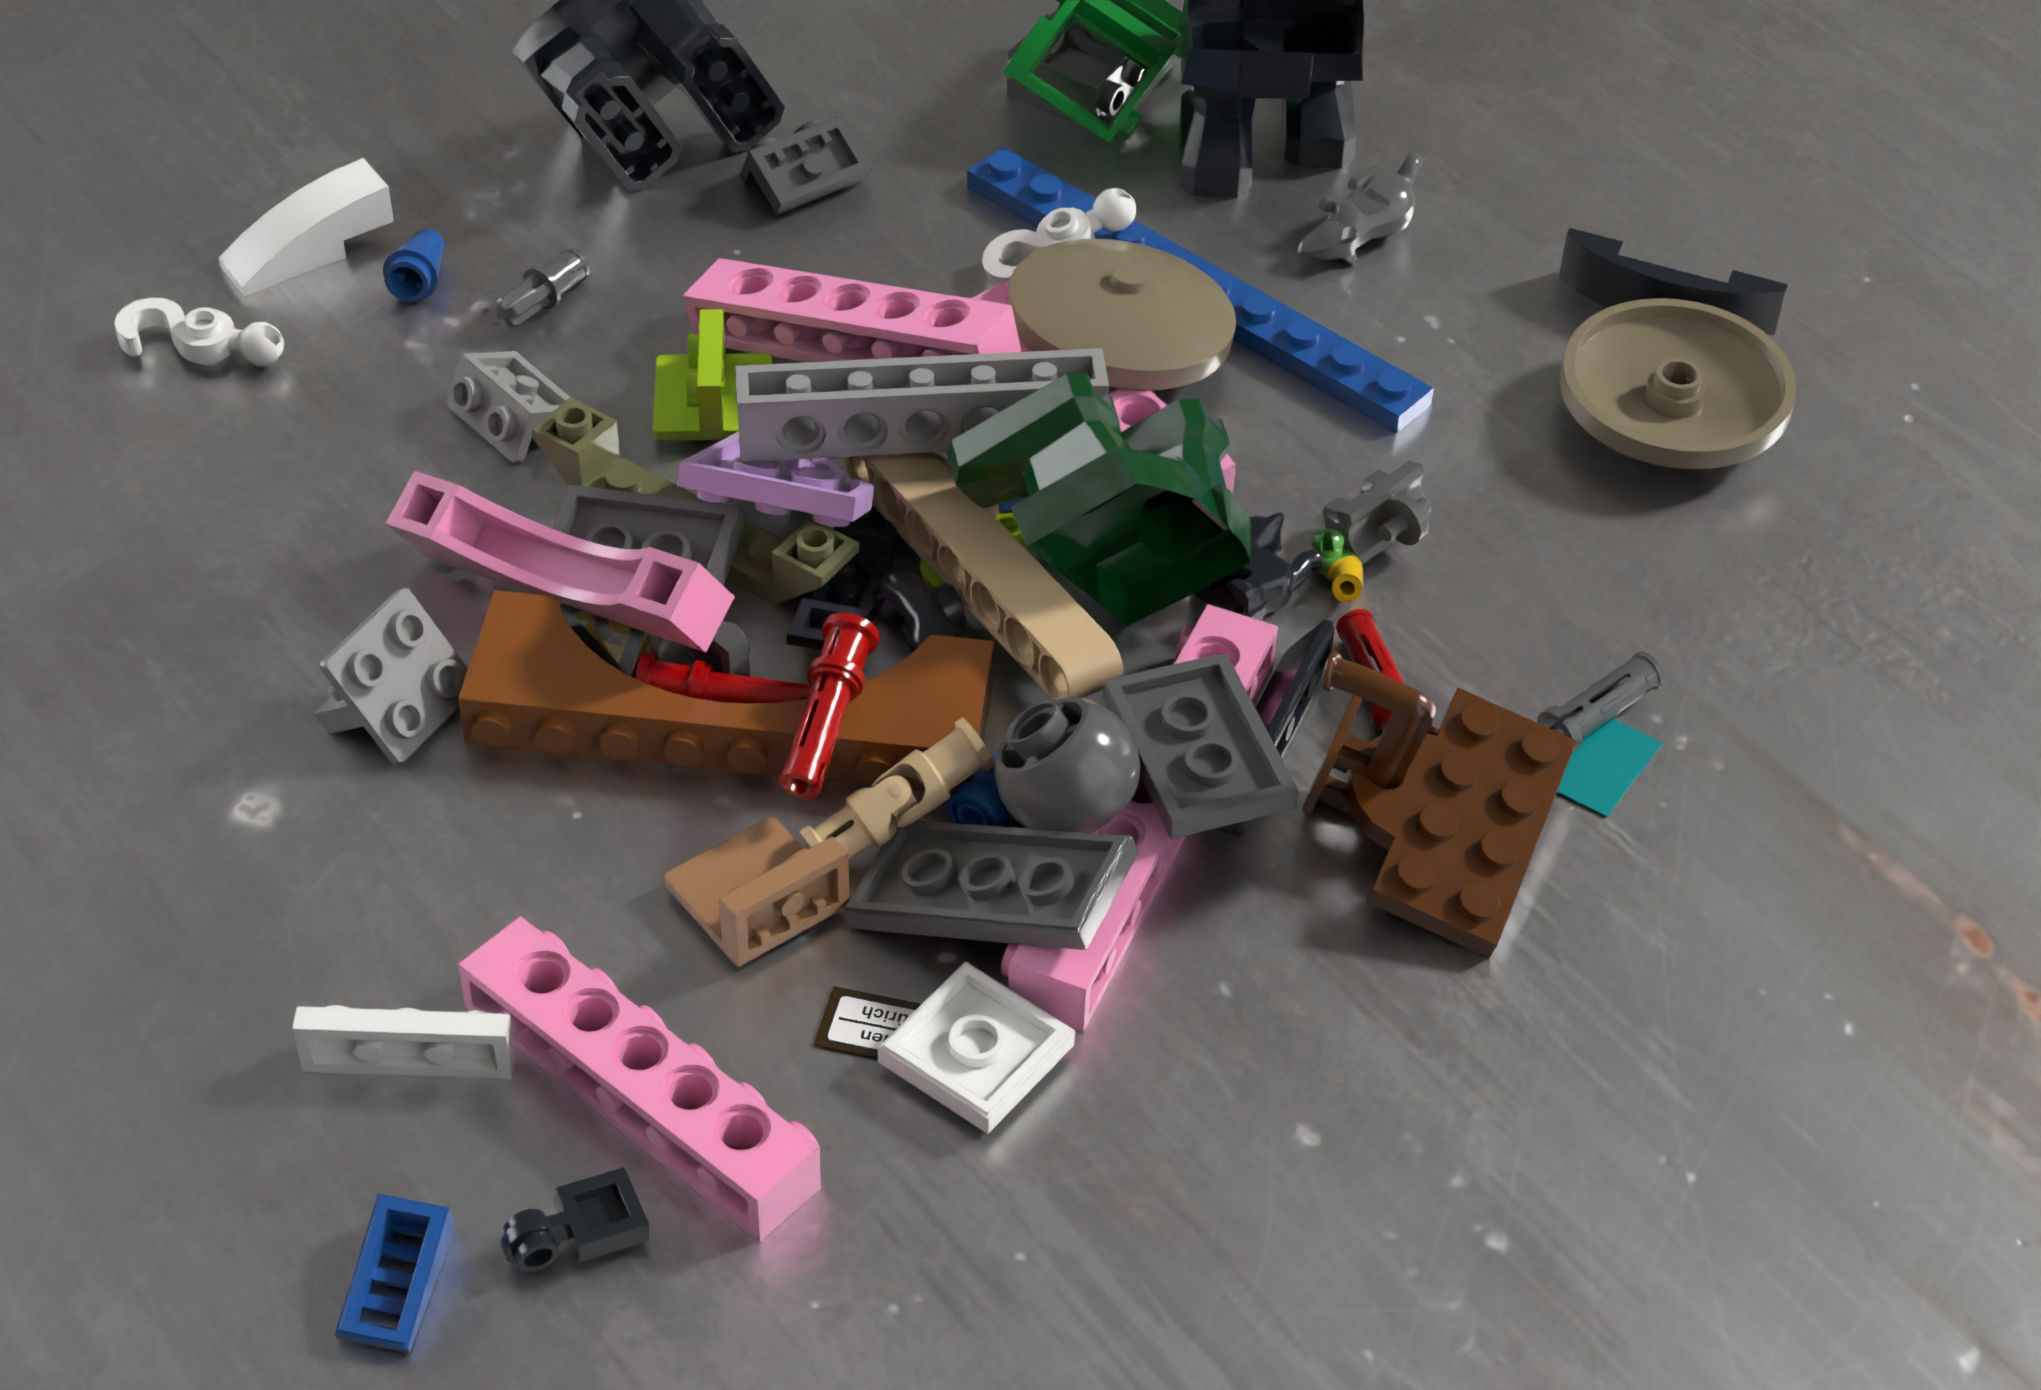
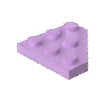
[677,431,874,527]

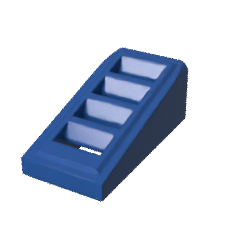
[334,1193,456,1354]

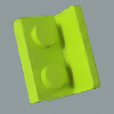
[653,309,772,441]

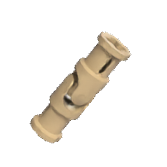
[799,717,995,860]

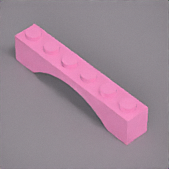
[385,471,735,653]

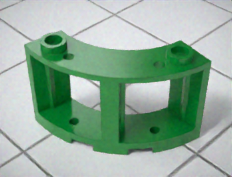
[1003,0,1182,147]

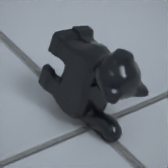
[1194,512,1323,621]

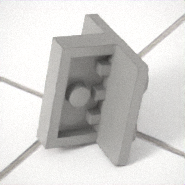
[314,588,468,764]

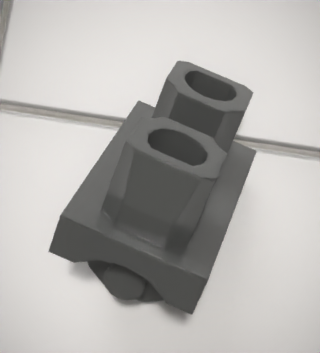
[1323,461,1432,565]

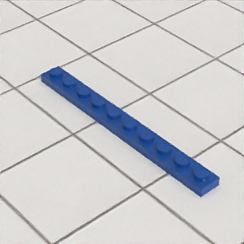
[967,147,1434,433]

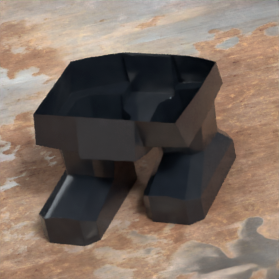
[511,0,785,191]
[1180,0,1364,198]

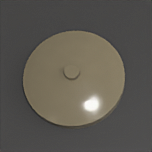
[1006,239,1236,390]
[1560,299,1797,469]

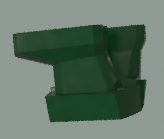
[947,373,1251,626]

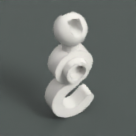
[982,188,1136,287]
[114,298,284,367]

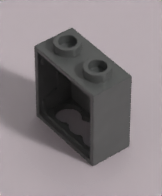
[1007,10,1146,125]

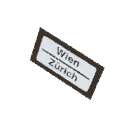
[813,986,921,1058]

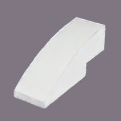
[219,158,394,296]

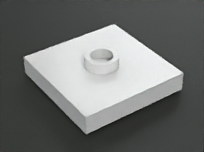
[878,961,1075,1134]

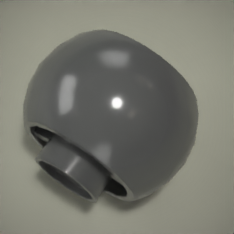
[994,697,1140,833]

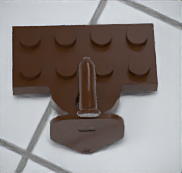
[1301,652,1577,958]

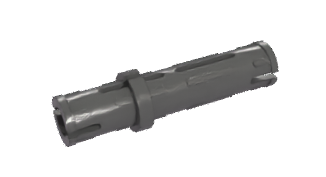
[1537,651,1664,753]

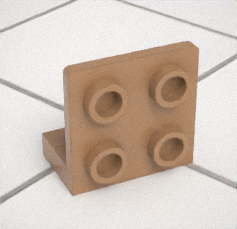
[664,817,849,967]

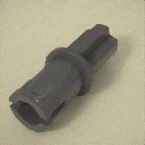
[494,248,590,327]

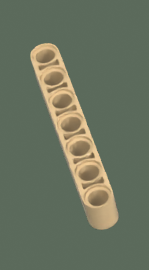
[843,452,1123,701]

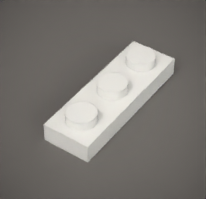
[292,1005,516,1080]

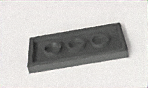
[842,820,1138,950]

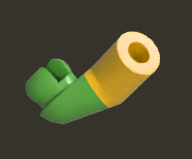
[1311,529,1363,602]

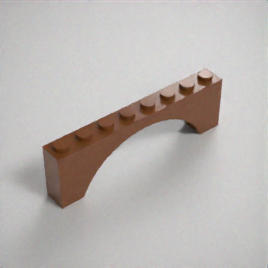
[458,590,994,794]

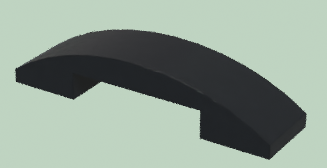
[1559,228,1788,335]
[786,504,900,651]

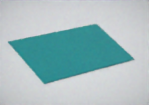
[1557,718,1663,817]

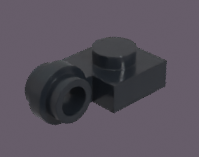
[500,1167,649,1272]

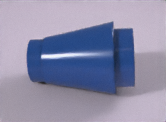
[383,229,445,302]

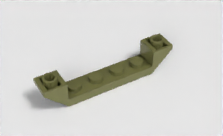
[532,397,859,605]

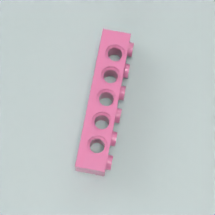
[683,258,1022,362]
[458,916,821,1242]

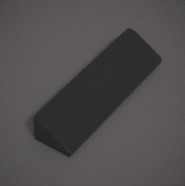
[1215,619,1335,837]

